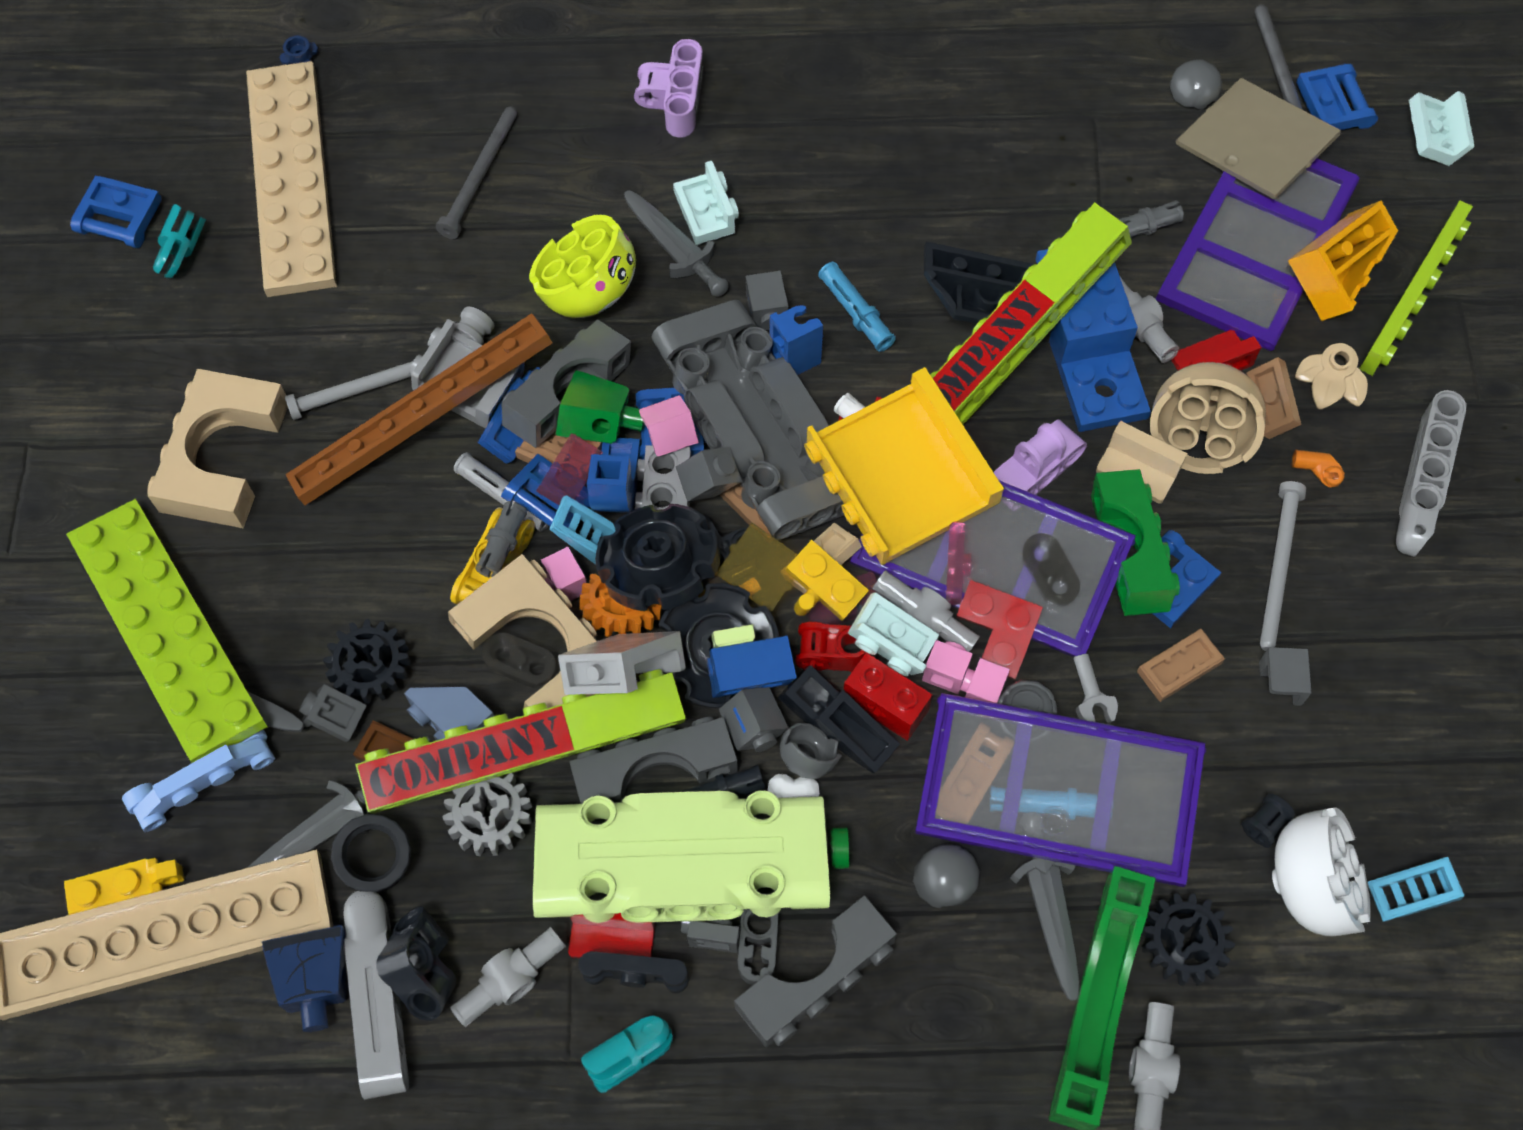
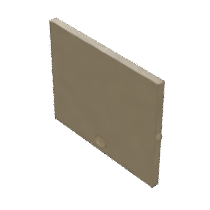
[1176,78,1341,199]

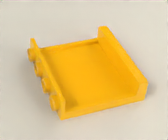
[804,367,1004,565]

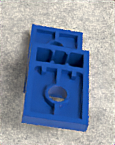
[1036,249,1151,432]

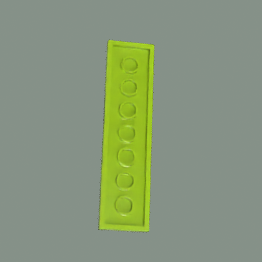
[66,499,267,763]

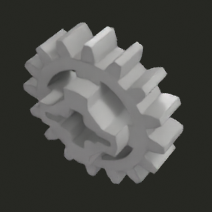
[443,773,532,856]

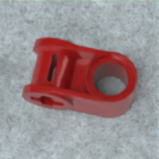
[795,622,869,672]

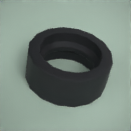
[331,814,411,893]

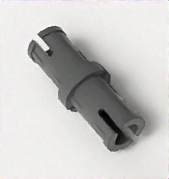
[1119,200,1184,237]
[475,501,527,578]

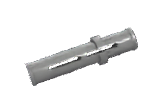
[453,452,549,532]

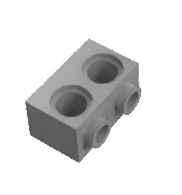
[635,445,691,510]

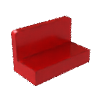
[1171,330,1261,371]
[568,913,656,959]

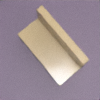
[1096,421,1188,503]

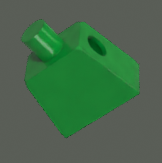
[556,370,644,444]

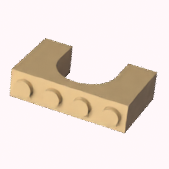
[148,369,288,528]
[448,554,597,709]

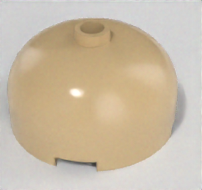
[1150,362,1266,474]

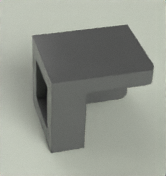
[1259,647,1311,706]

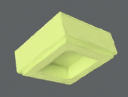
[711,624,755,648]

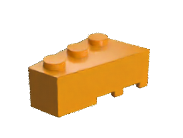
[1288,200,1398,321]

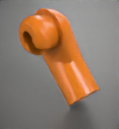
[1292,449,1345,487]

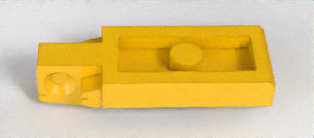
[64,858,184,915]

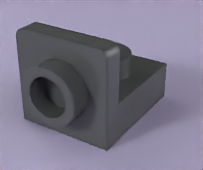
[299,684,367,742]
[681,920,740,953]

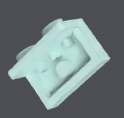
[1409,91,1474,166]
[673,161,739,245]
[848,592,939,676]

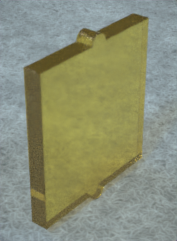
[716,522,797,613]

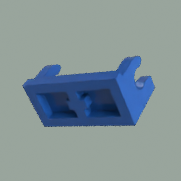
[770,305,823,375]
[707,636,797,698]

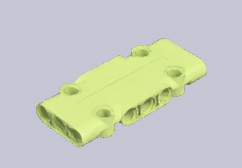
[533,790,830,923]

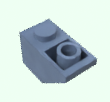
[404,687,494,741]

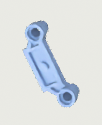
[122,729,275,832]

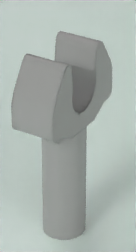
[1073,654,1118,723]

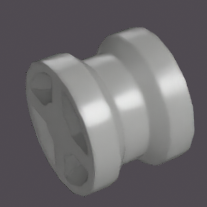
[455,306,495,345]

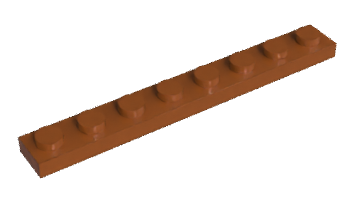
[285,313,552,505]

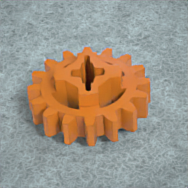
[579,573,662,637]

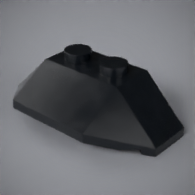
[923,241,1034,324]

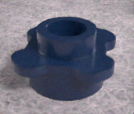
[280,36,318,65]

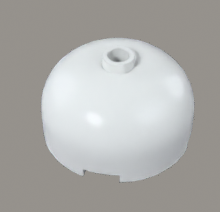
[1272,807,1370,936]

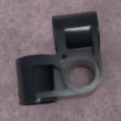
[376,906,457,1021]

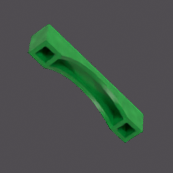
[1048,866,1156,1130]

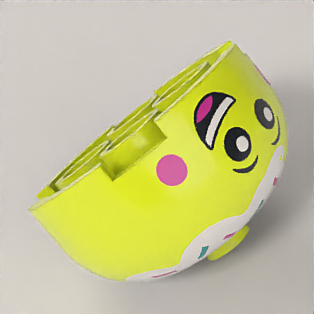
[529,215,636,318]

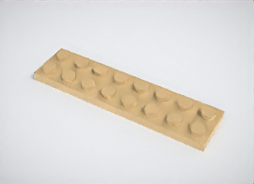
[247,61,337,297]
[0,850,333,1020]

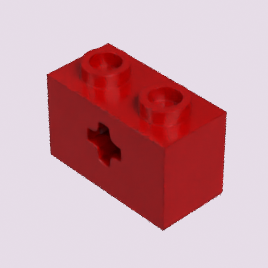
[844,652,933,741]

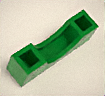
[1091,469,1180,616]

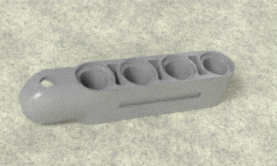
[1396,390,1466,557]
[343,891,409,1100]

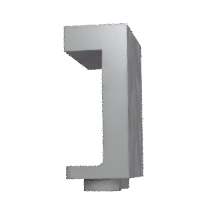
[409,319,525,429]
[558,631,685,695]

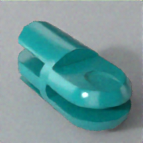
[153,204,206,278]
[581,1016,673,1093]

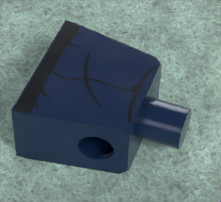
[262,925,348,1032]

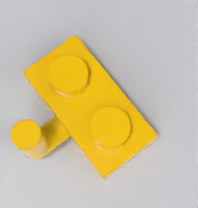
[785,540,869,621]

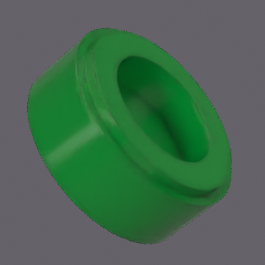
[831,827,849,869]

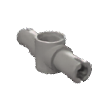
[1119,275,1179,363]
[873,570,980,652]
[450,927,566,1027]
[1129,1002,1180,1130]

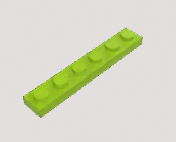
[1360,200,1473,376]

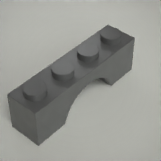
[501,319,631,448]
[569,717,738,804]
[734,895,897,1048]

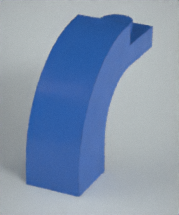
[587,438,640,513]

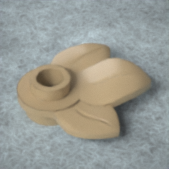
[1295,343,1368,410]

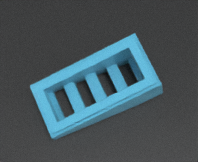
[549,495,616,564]
[1367,857,1464,922]

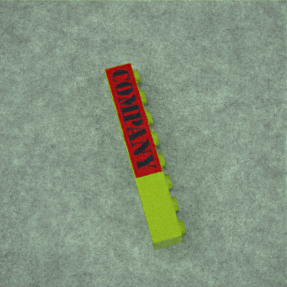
[930,203,1132,425]
[355,669,686,814]

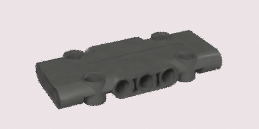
[652,300,844,540]

